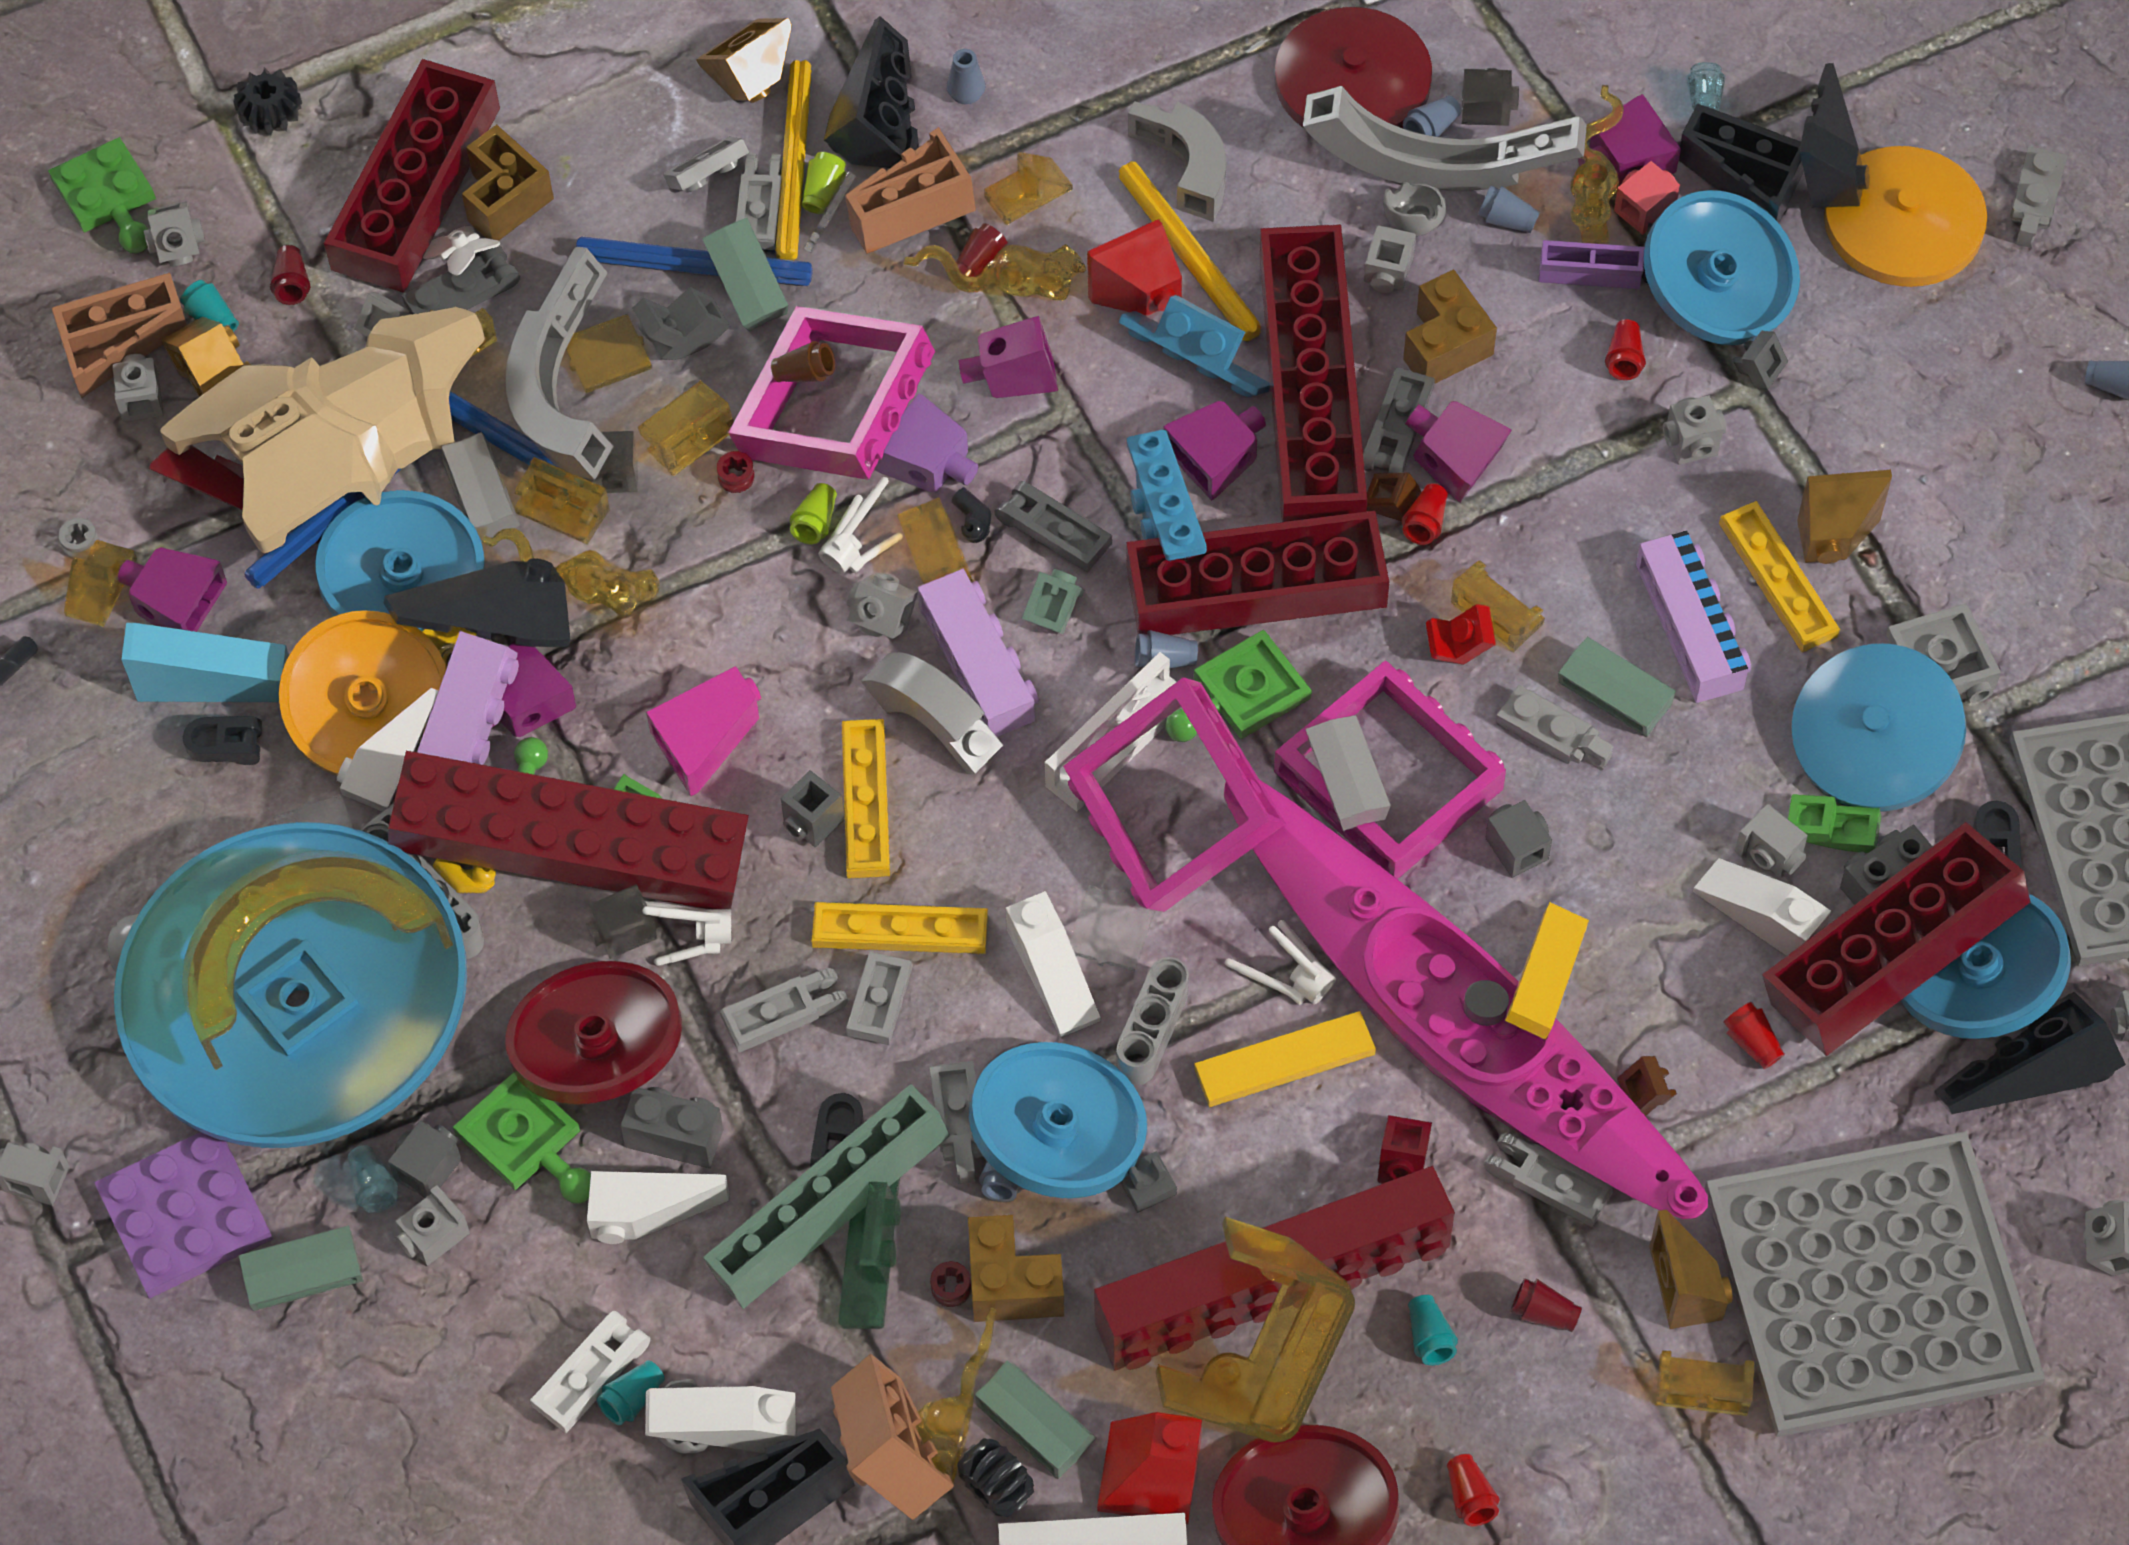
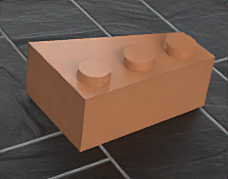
[845,127,976,254]
[52,273,187,398]
[830,1354,954,1520]

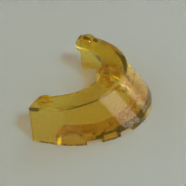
[182,850,453,1070]

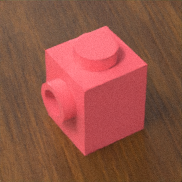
[1614,161,1680,235]

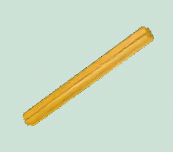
[775,60,812,261]
[1119,161,1261,342]

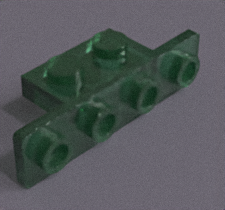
[838,1178,901,1329]

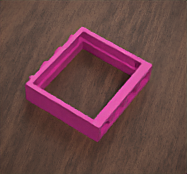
[728,306,935,480]
[1274,660,1506,879]
[1063,677,1286,912]

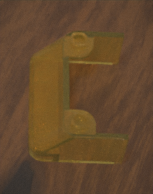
[1155,1217,1355,1442]

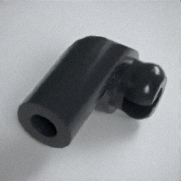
[951,487,992,543]
[0,636,38,686]

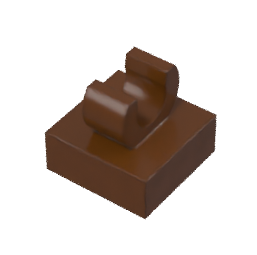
[1617,1056,1677,1116]

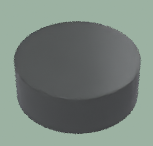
[1463,980,1509,1026]

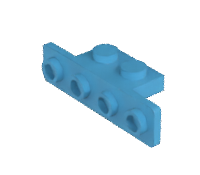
[1119,295,1270,397]
[1127,430,1207,561]

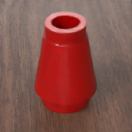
[1605,319,1646,380]
[1402,483,1448,545]
[1723,1002,1785,1070]
[1447,1454,1500,1526]

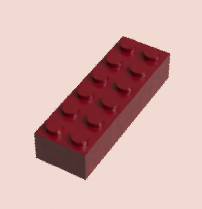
[324,59,500,293]
[1126,511,1390,635]
[1762,822,2030,1056]

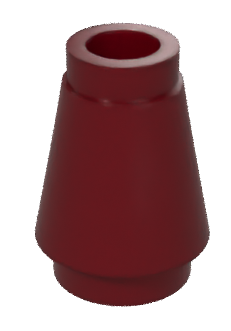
[952,223,1008,284]
[270,245,311,305]
[1511,1278,1582,1332]

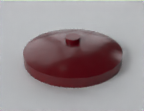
[1275,7,1432,129]
[505,961,682,1104]
[1212,1425,1400,1545]

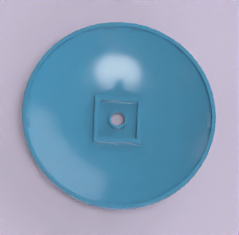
[114,822,467,1148]

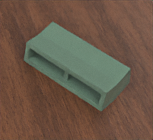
[702,218,789,331]
[1558,636,1676,737]
[239,1225,364,1311]
[975,1360,1097,1479]

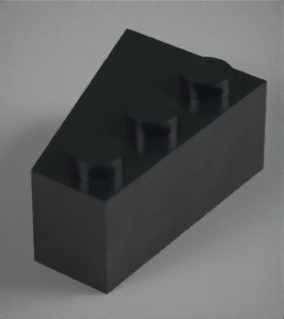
[1679,103,1804,223]
[681,1428,855,1545]

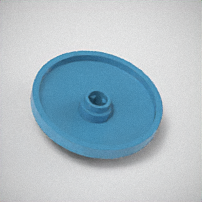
[1644,190,1800,345]
[315,490,485,631]
[1792,643,1966,812]
[1900,894,2071,1039]
[969,1042,1147,1198]

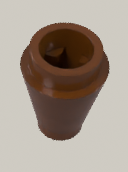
[771,341,835,383]

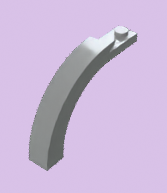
[1303,86,1587,191]
[506,247,613,480]

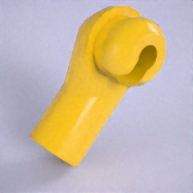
[433,859,496,893]

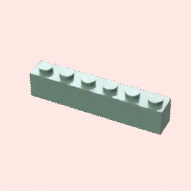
[703,1084,950,1309]

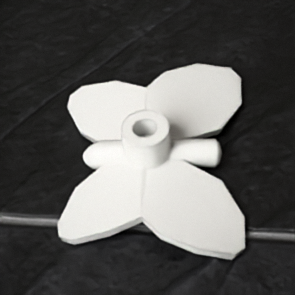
[423,226,500,276]

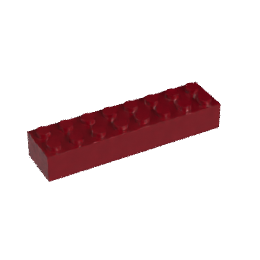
[1259,224,1367,522]
[388,750,749,909]
[1094,1166,1455,1371]

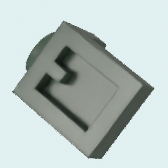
[1022,569,1085,634]

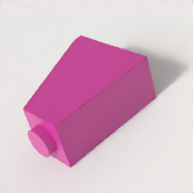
[646,666,761,796]

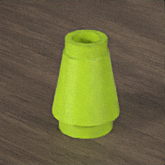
[801,152,846,214]
[790,483,837,545]

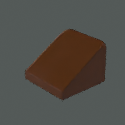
[1366,472,1421,521]

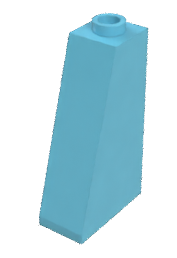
[121,623,289,702]

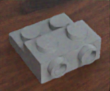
[1886,603,2001,703]

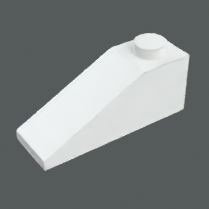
[337,688,439,812]
[1693,858,1831,956]
[1006,891,1101,1038]
[587,1171,729,1244]
[645,1386,796,1453]

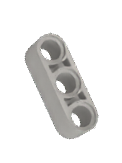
[1116,957,1189,1086]

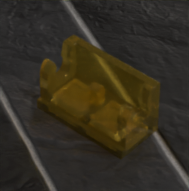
[638,380,734,476]
[514,457,610,545]
[897,497,974,584]
[1451,560,1545,653]
[1655,1350,1754,1416]

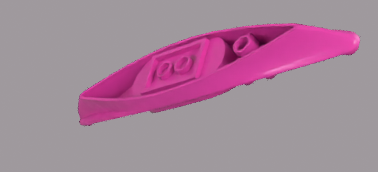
[1224,780,1708,1219]

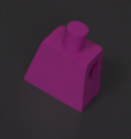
[1578,94,1681,187]
[958,316,1058,398]
[1163,401,1266,501]
[1405,401,1512,503]
[118,547,227,632]
[491,641,576,737]

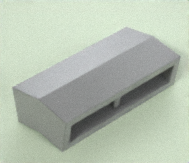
[442,432,520,540]
[1306,715,1391,831]

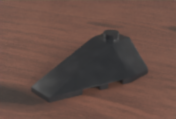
[824,16,918,168]
[1800,63,1870,208]
[383,558,571,647]
[1934,992,2126,1114]

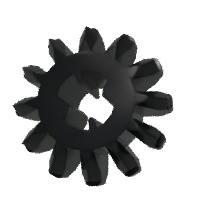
[233,67,302,136]
[957,1438,1034,1517]

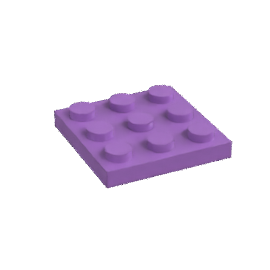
[94,1132,273,1299]

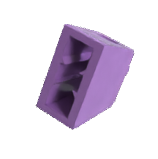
[875,393,978,493]

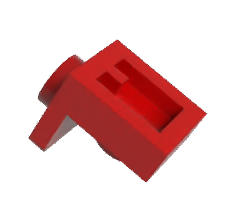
[1426,604,1496,665]

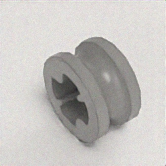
[58,518,99,560]

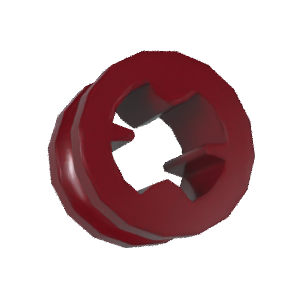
[717,451,755,493]
[930,1261,971,1307]

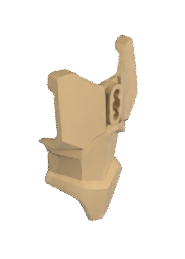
[160,307,485,553]

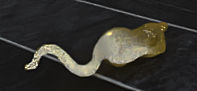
[1570,85,1624,244]
[904,244,1086,301]
[482,528,660,616]
[915,1308,996,1492]

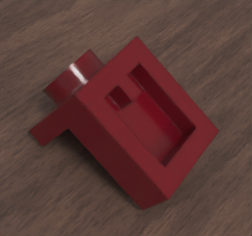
[1377,1115,1432,1184]

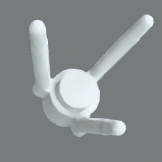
[818,477,903,575]
[633,900,731,966]
[1225,920,1336,1005]

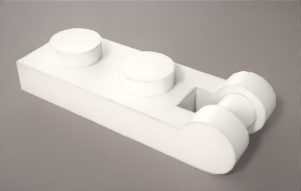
[530,1311,651,1433]

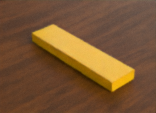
[1719,501,1840,653]
[842,719,890,879]
[812,902,988,954]
[1505,902,1589,1040]
[1194,1011,1376,1108]

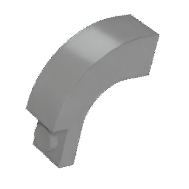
[1128,101,1226,222]
[861,652,1003,774]

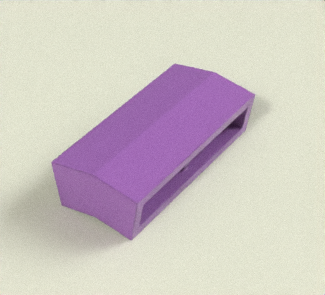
[1539,240,1644,289]

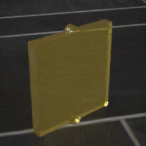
[566,314,652,393]

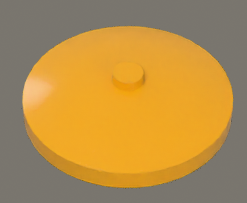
[1824,146,1987,287]
[279,611,447,776]

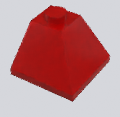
[1087,219,1182,316]
[1097,1412,1202,1525]

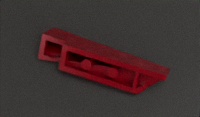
[148,445,322,544]

